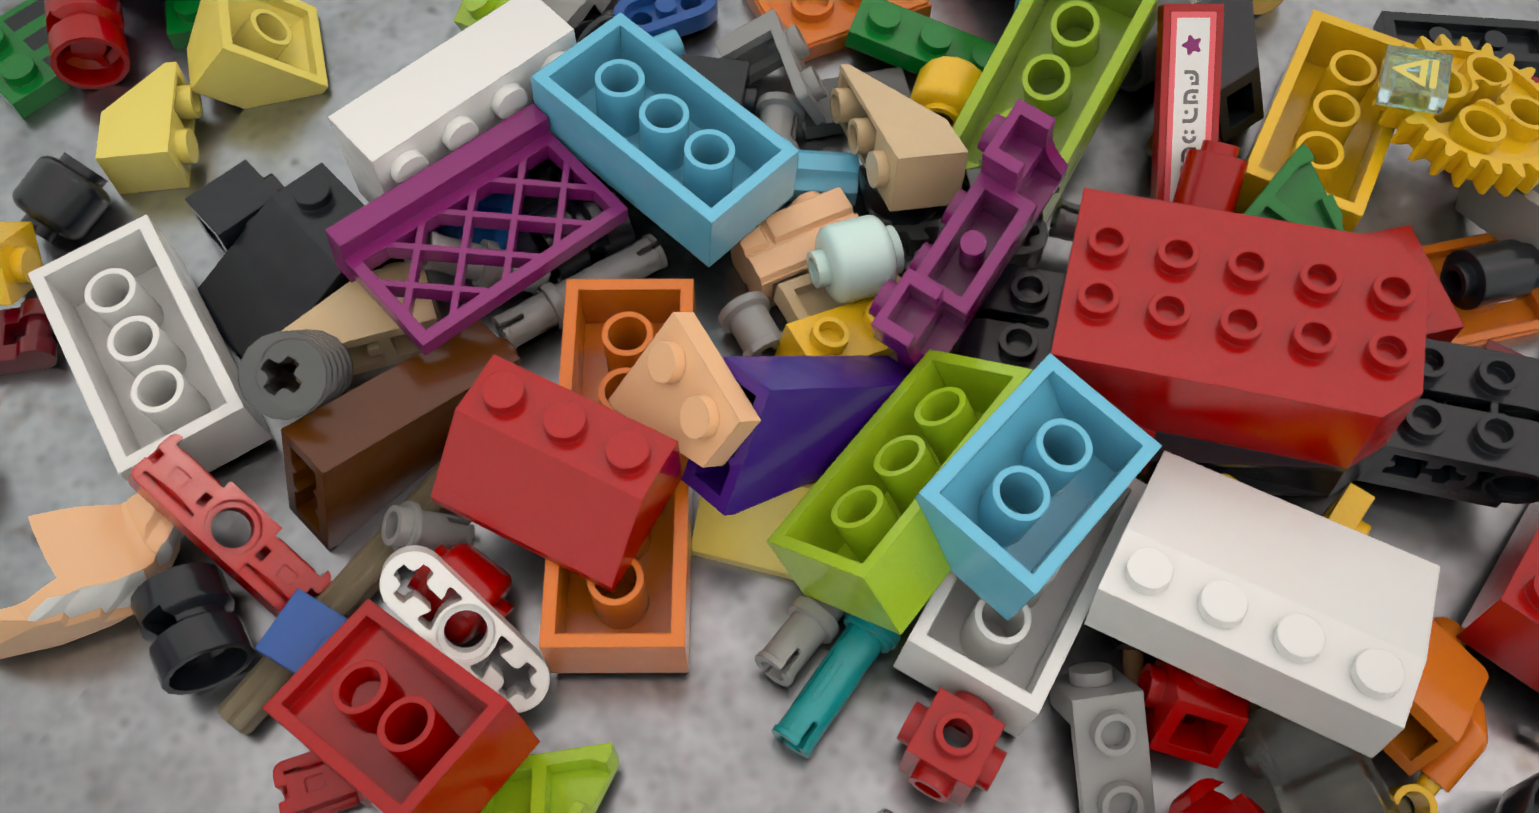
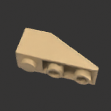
[830,64,969,211]

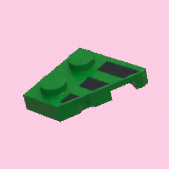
[0,0,71,119]

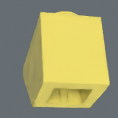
[95,62,203,194]

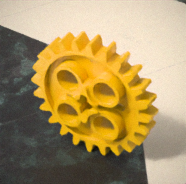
[1372,34,1539,197]

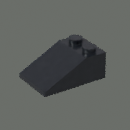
[197,162,405,360]

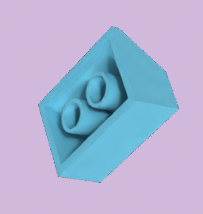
[915,353,1162,621]

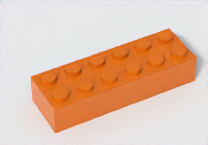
[539,279,697,673]

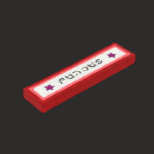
[1151,4,1224,202]

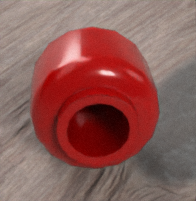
[408,542,515,644]

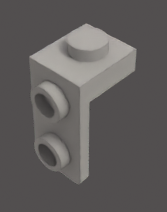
[715,9,827,125]
[1049,662,1156,813]

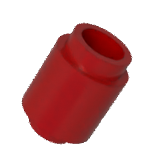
[1172,140,1249,213]

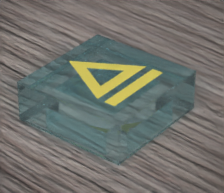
[1375,45,1453,114]

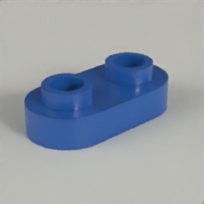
[613,0,718,37]

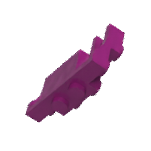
[869,98,1069,371]

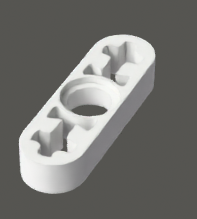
[379,545,550,713]

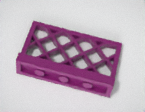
[325,103,628,356]

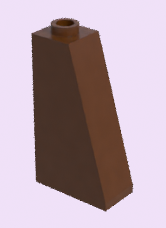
[281,320,521,550]

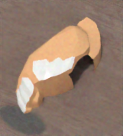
[0,493,182,659]

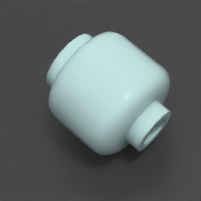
[807,215,905,303]

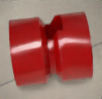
[44,0,130,89]

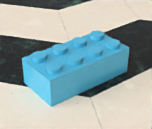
[531,12,799,267]

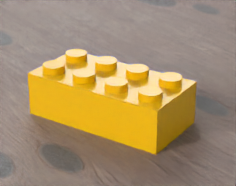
[1234,9,1414,232]

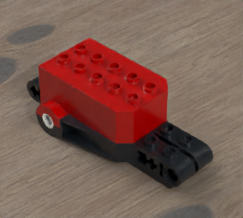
[952,188,1539,508]

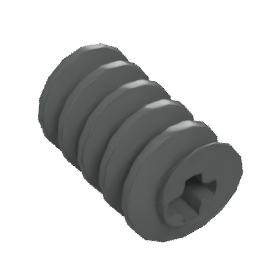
[238,329,353,420]

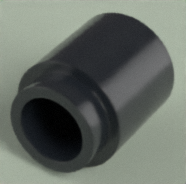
[1440,239,1539,310]

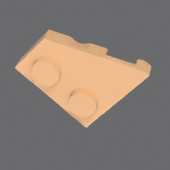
[608,312,761,468]

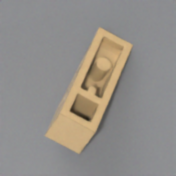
[282,261,442,384]

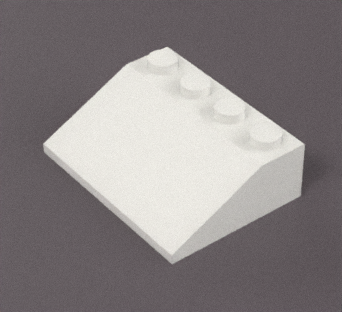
[1084,450,1440,758]

